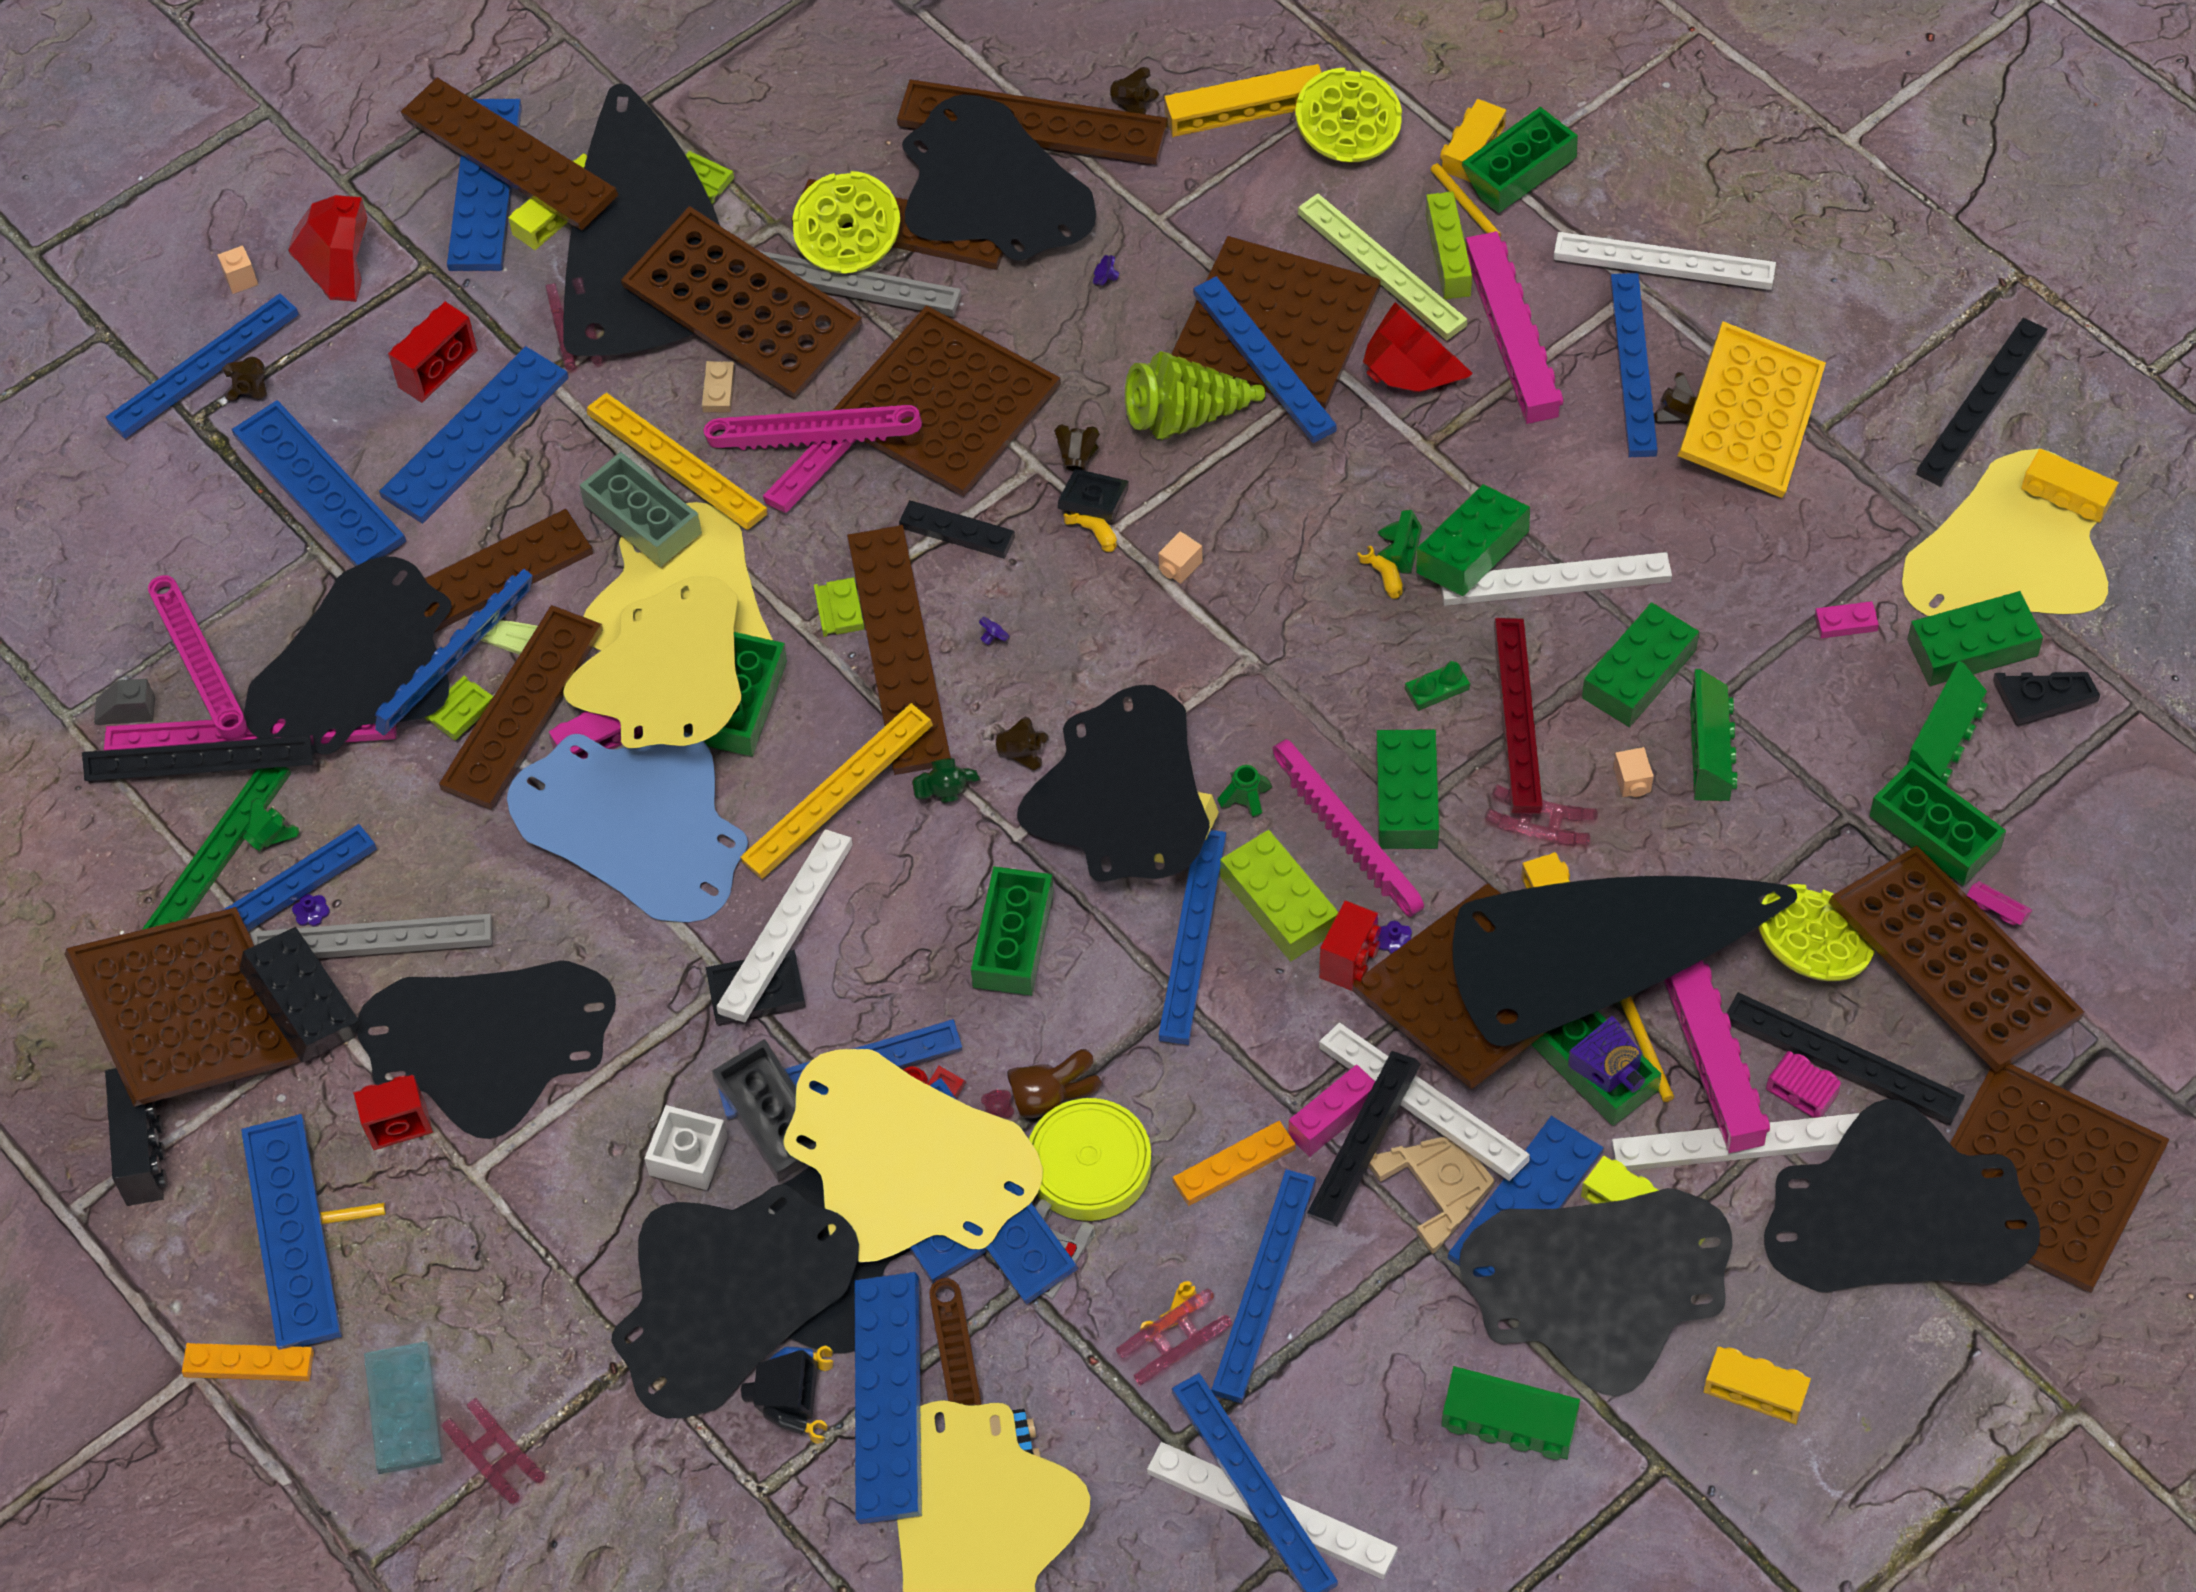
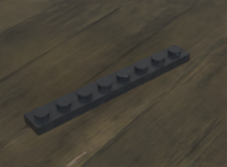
[1916,317,2048,487]
[82,735,316,781]
[1727,992,1965,1125]

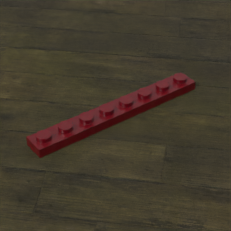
[1494,618,1543,814]

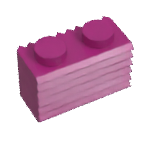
[1766,1051,1841,1118]

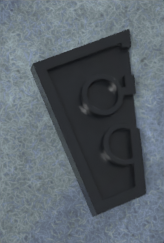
[1993,672,2100,726]

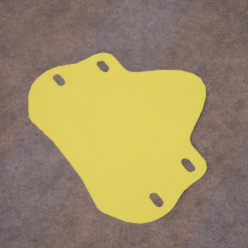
[1902,449,2108,616]
[583,502,773,651]
[563,576,742,748]
[784,1049,1043,1262]
[897,1400,1091,1592]

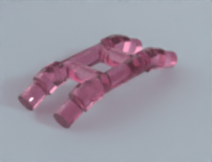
[545,277,603,371]
[1485,784,1598,846]
[1116,1288,1232,1386]
[440,1397,545,1504]

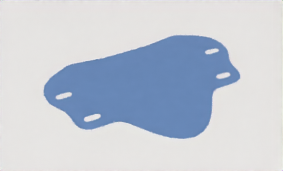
[507,732,748,922]

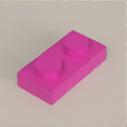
[1814,601,1879,638]
[1967,881,2032,925]

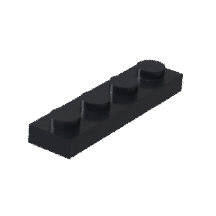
[899,500,1015,559]

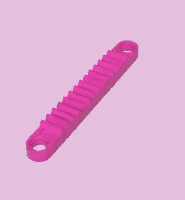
[703,405,922,450]
[148,575,247,739]
[1272,739,1424,917]

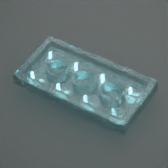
[364,1341,443,1474]

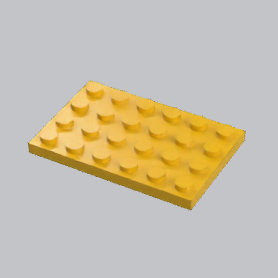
[1677,321,1826,498]

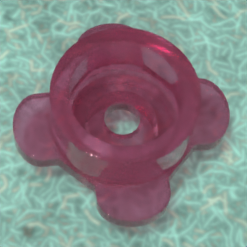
[981,1090,1014,1118]

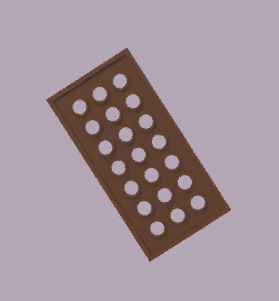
[621,206,862,399]
[1828,846,2085,1072]

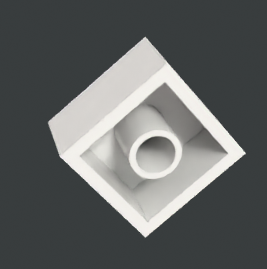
[644,1105,728,1190]

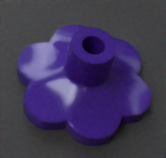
[1093,255,1119,286]
[979,616,1010,645]
[292,894,330,927]
[1378,921,1412,954]

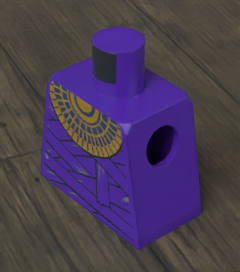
[1568,1016,1645,1093]

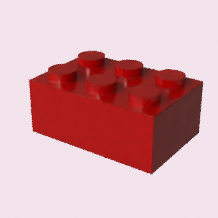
[388,301,478,403]

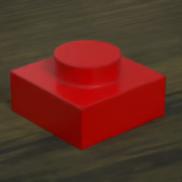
[927,1065,967,1099]

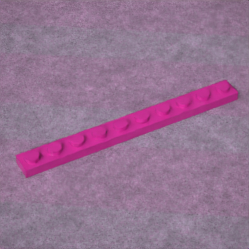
[104,719,397,750]

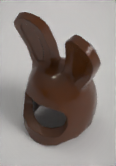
[1007,1049,1103,1119]

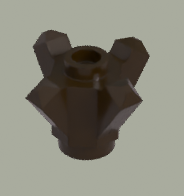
[1110,67,1159,114]
[222,357,267,401]
[1654,372,1696,422]
[1054,424,1100,471]
[996,716,1048,770]

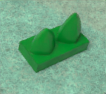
[1377,510,1422,573]
[1405,661,1470,711]

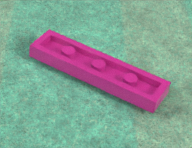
[763,439,857,513]

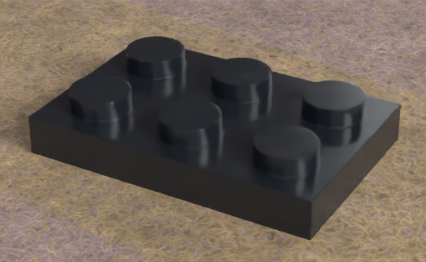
[705,950,806,1025]

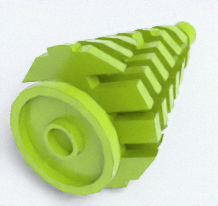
[1125,351,1266,441]

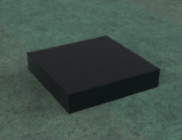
[1058,469,1129,521]

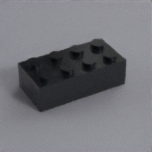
[239,927,359,1063]
[712,1039,816,1182]
[105,1068,168,1206]

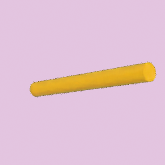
[1430,163,1501,237]
[1620,996,1674,1102]
[320,1203,386,1224]

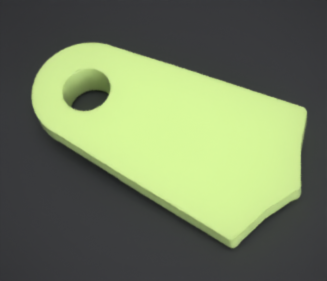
[481,620,538,655]

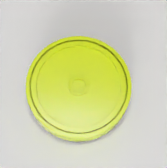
[1029,1098,1152,1221]

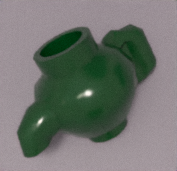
[912,758,980,802]

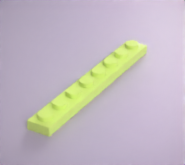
[1298,193,1467,340]

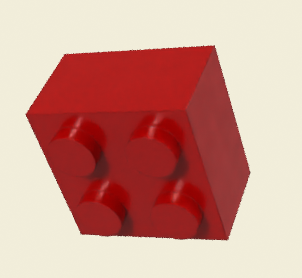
[1319,900,1381,991]
[353,1075,433,1150]

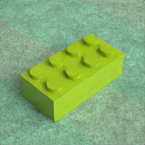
[1220,829,1338,962]

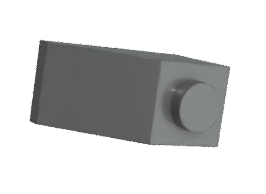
[94,678,155,725]

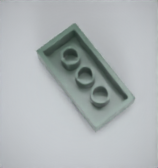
[580,452,702,567]

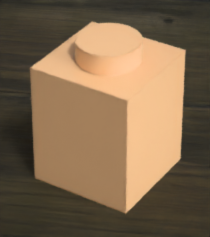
[217,245,258,294]
[1158,531,1203,584]
[1613,747,1654,798]

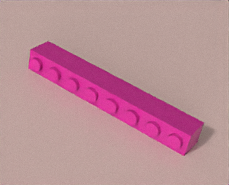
[1465,231,1563,424]
[1664,960,1770,1153]

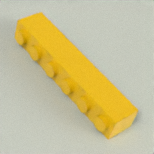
[1164,64,1327,137]

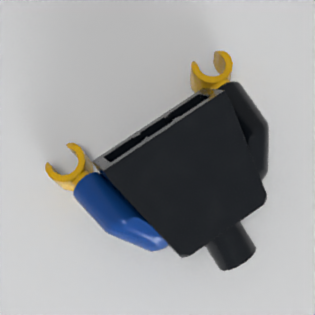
[741,1346,833,1444]

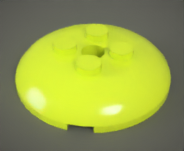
[1295,68,1402,163]
[792,171,900,274]
[1758,884,1874,981]

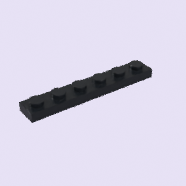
[1307,1051,1421,1227]

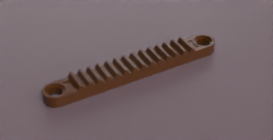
[929,1278,982,1406]

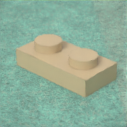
[702,361,735,412]

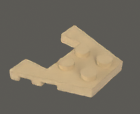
[1369,1136,1494,1254]

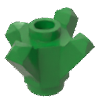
[1217,765,1273,817]
[242,798,299,852]

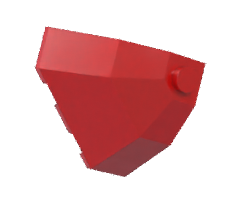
[288,195,368,302]
[1363,303,1473,392]

